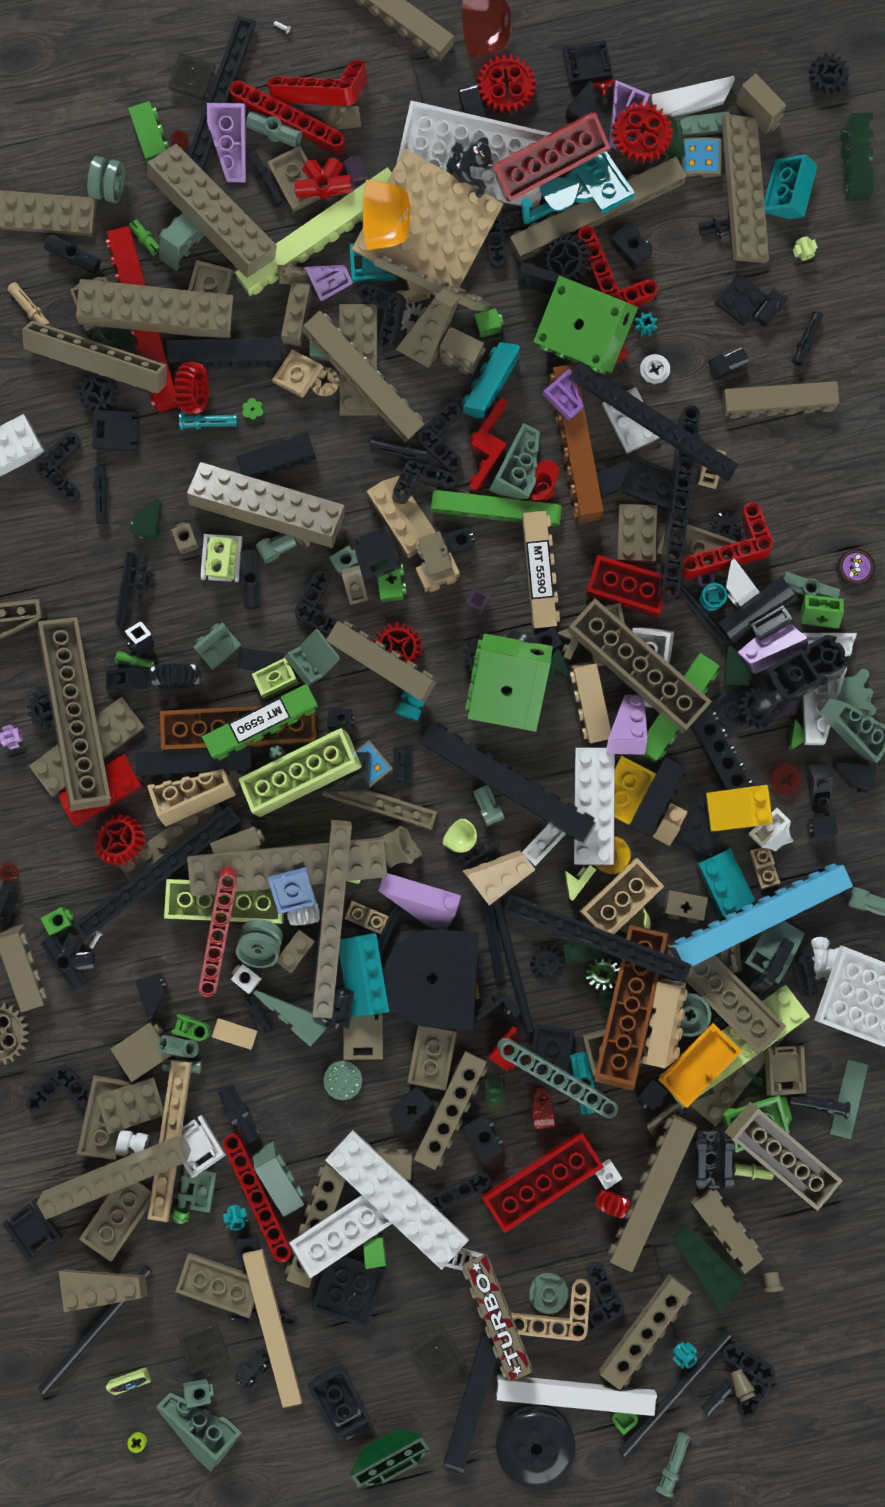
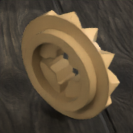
[311,366,340,396]

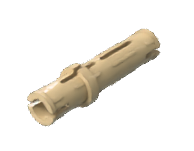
[7,282,51,327]

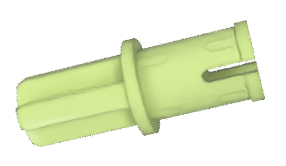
[733,1163,774,1180]

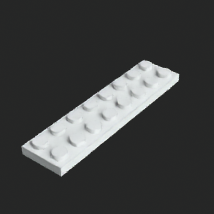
[325,1130,469,1270]

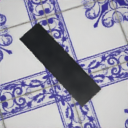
[237,648,299,676]

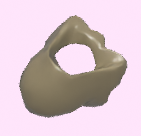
[379,826,422,868]

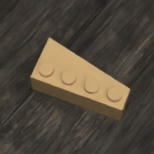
[642,979,687,1068]

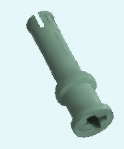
[656,1432,691,1498]

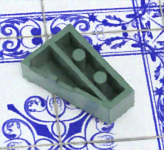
[159,213,204,271]
[253,1142,305,1217]

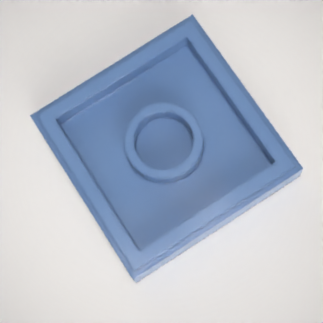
[268,867,317,914]

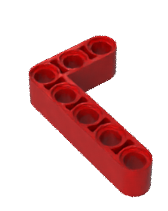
[267,60,368,106]
[578,225,658,307]
[682,502,773,579]

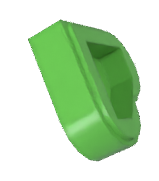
[611,1412,638,1435]

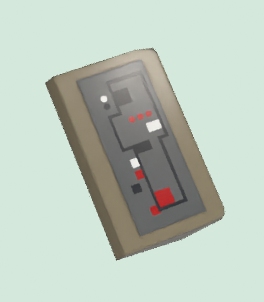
[645,1101,683,1135]

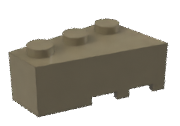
[0,599,46,640]

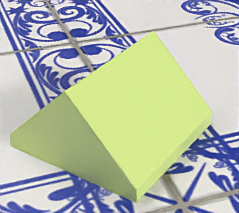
[252,658,299,700]

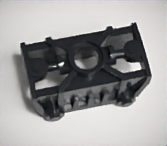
[695,1130,735,1189]

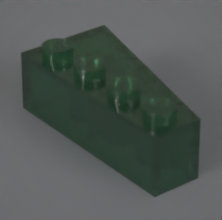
[839,112,874,201]
[672,1222,747,1313]

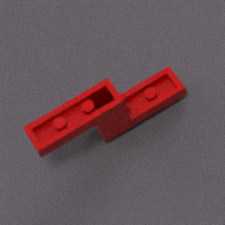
[468,397,508,495]

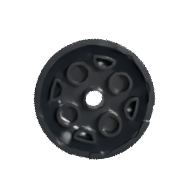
[496,1404,575,1488]

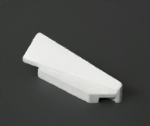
[649,76,735,120]

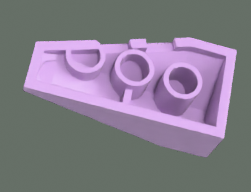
[207,103,246,183]
[378,873,461,930]

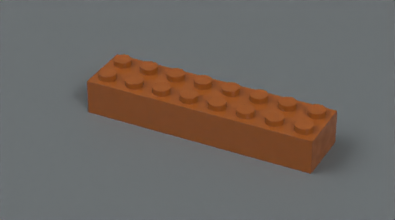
[548,364,603,524]
[160,706,318,751]
[595,925,668,1091]

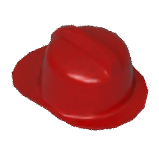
[528,460,559,503]

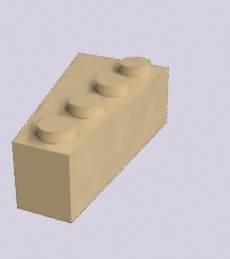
[569,660,611,743]
[147,769,236,827]

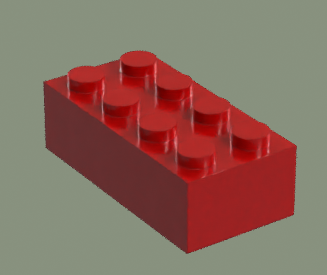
[585,555,667,617]

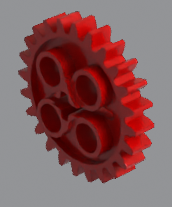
[477,54,536,115]
[611,101,673,164]

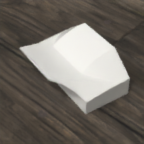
[749,808,791,851]

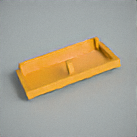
[658,1024,742,1108]

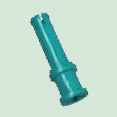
[179,413,237,430]

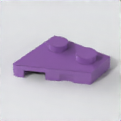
[304,265,353,301]
[542,369,584,421]

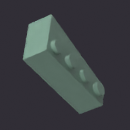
[819,698,885,763]

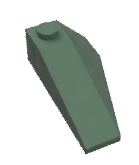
[489,423,540,499]
[253,990,328,1047]
[156,1393,242,1472]

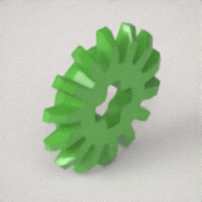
[586,958,620,990]

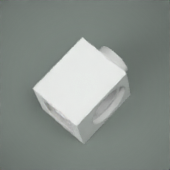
[231,964,263,994]
[595,1159,622,1189]

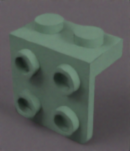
[284,630,340,686]

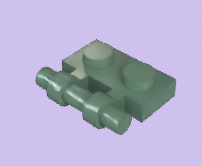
[177,1167,217,1213]

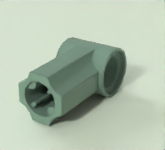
[256,533,297,563]
[473,786,505,826]
[848,887,885,916]
[157,1035,199,1058]

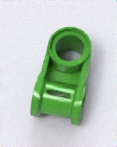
[171,1014,211,1041]

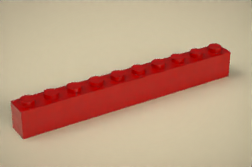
[106,226,178,413]

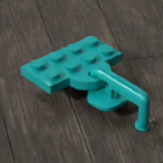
[521,151,635,224]

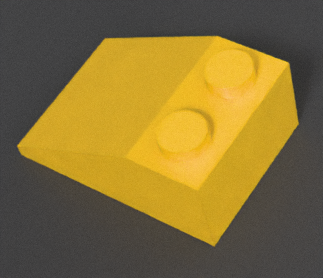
[706,785,773,832]

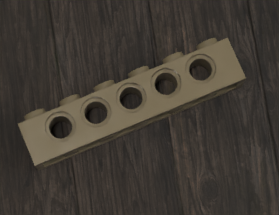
[414,1050,488,1170]
[285,1162,345,1288]
[599,1274,691,1390]

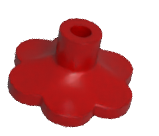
[593,80,615,95]

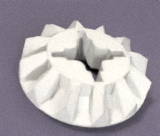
[640,354,670,385]

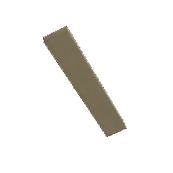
[322,790,437,830]

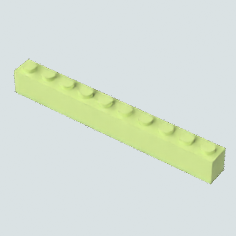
[235,167,392,296]

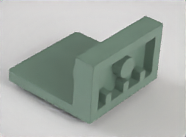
[193,622,242,670]

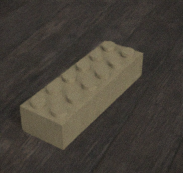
[725,1102,843,1211]

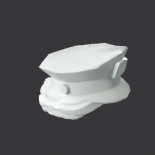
[811,937,839,981]

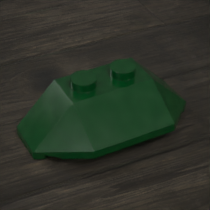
[350,1429,430,1488]

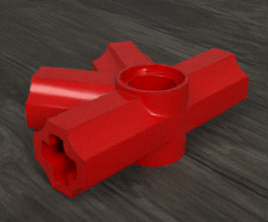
[294,157,353,199]

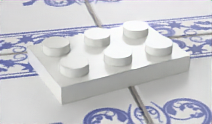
[602,387,660,454]

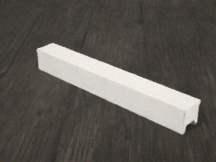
[496,1374,657,1416]

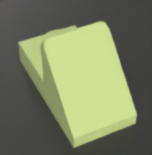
[564,865,596,901]

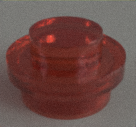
[170,130,189,149]

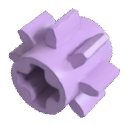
[0,725,23,750]

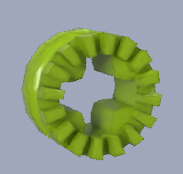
[127,1432,147,1453]

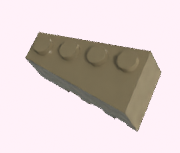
[396,288,460,368]
[0,923,48,1012]
[690,1188,764,1274]
[59,1269,148,1312]

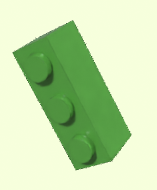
[128,101,169,162]

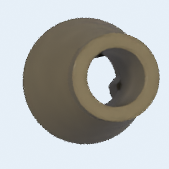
[731,1369,755,1402]

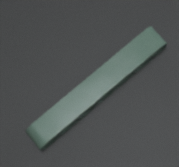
[497,1038,618,1118]

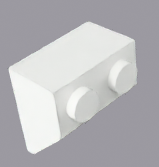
[726,559,759,608]

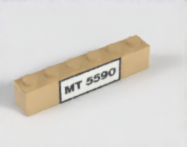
[522,511,560,628]

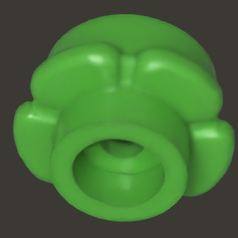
[171,1207,190,1224]

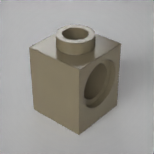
[171,522,199,554]

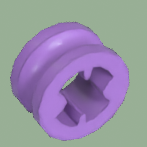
[696,573,715,589]

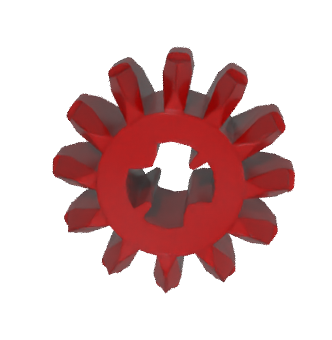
[595,1189,630,1218]

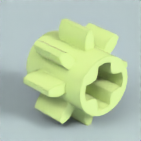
[793,237,818,261]

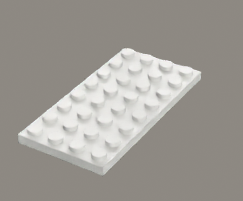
[397,101,551,209]

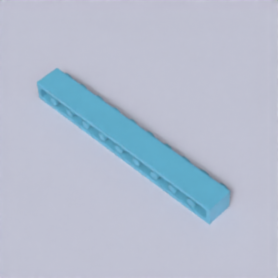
[670,863,853,967]

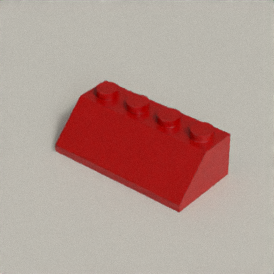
[59,754,144,827]

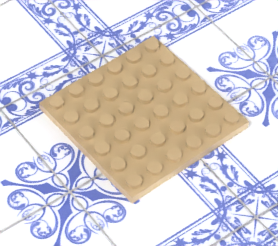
[352,149,503,297]

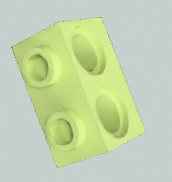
[204,537,239,580]

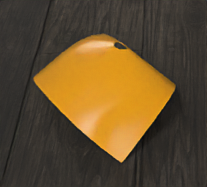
[363,179,411,250]

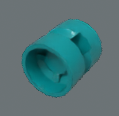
[698,583,727,612]
[395,690,426,721]

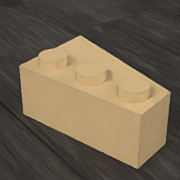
[463,851,535,905]

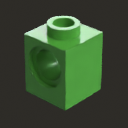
[474,308,504,338]
[41,907,74,936]

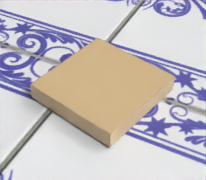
[272,350,323,398]

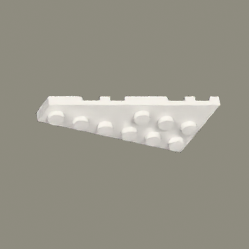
[802,633,857,745]

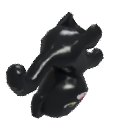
[446,137,494,198]

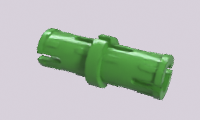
[129,219,159,256]
[115,651,155,672]

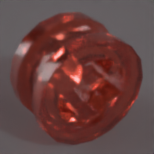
[0,863,19,881]

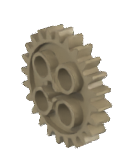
[0,1003,31,1066]

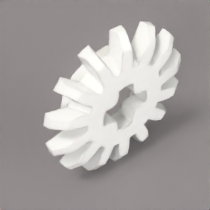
[401,302,427,334]

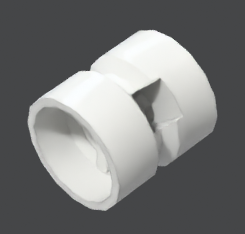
[115,1130,149,1157]

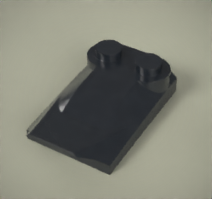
[307,1364,371,1440]

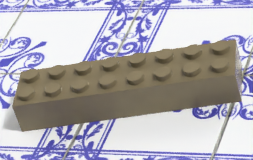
[147,144,277,278]
[76,279,233,339]
[187,462,345,548]
[567,599,712,733]

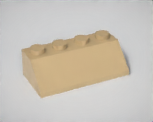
[367,476,435,558]
[579,858,664,934]

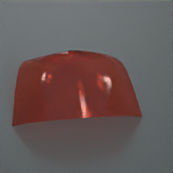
[462,0,511,57]

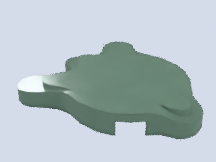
[837,669,877,716]

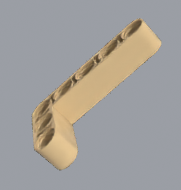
[511,1279,590,1341]

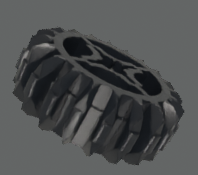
[543,234,593,282]
[149,663,202,689]

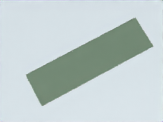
[830,1060,868,1139]

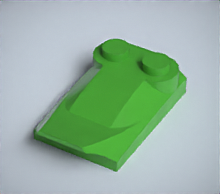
[723,1096,792,1152]

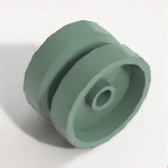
[87,156,125,204]
[236,919,283,968]
[680,993,711,1037]

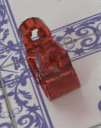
[532,1086,554,1129]

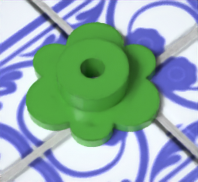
[242,398,263,420]

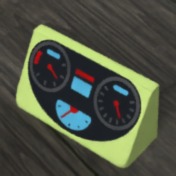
[106,1367,151,1395]

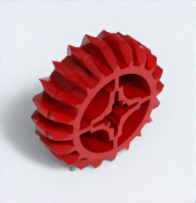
[174,362,210,414]
[373,622,423,664]
[93,814,146,867]

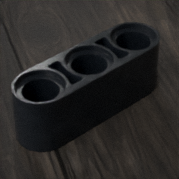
[458,84,486,118]

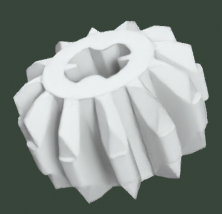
[287,904,320,926]

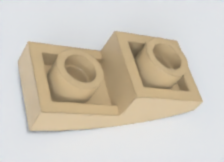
[750,848,780,890]
[343,900,388,934]
[212,1018,257,1050]

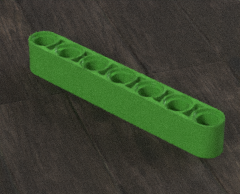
[431,490,562,527]

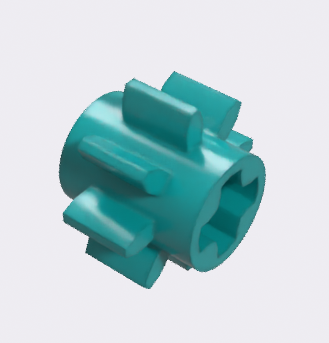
[634,312,657,337]
[223,1205,249,1231]
[673,1342,698,1368]

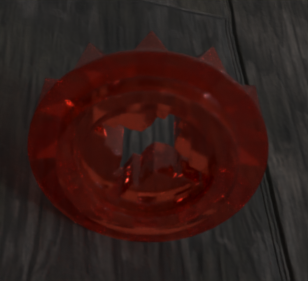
[770,764,801,795]

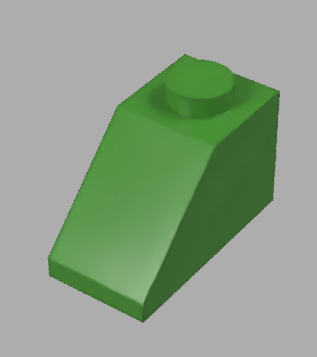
[363,1233,387,1269]

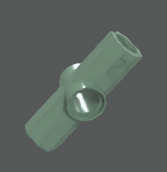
[246,111,303,148]
[783,572,840,598]

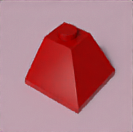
[488,1024,518,1071]

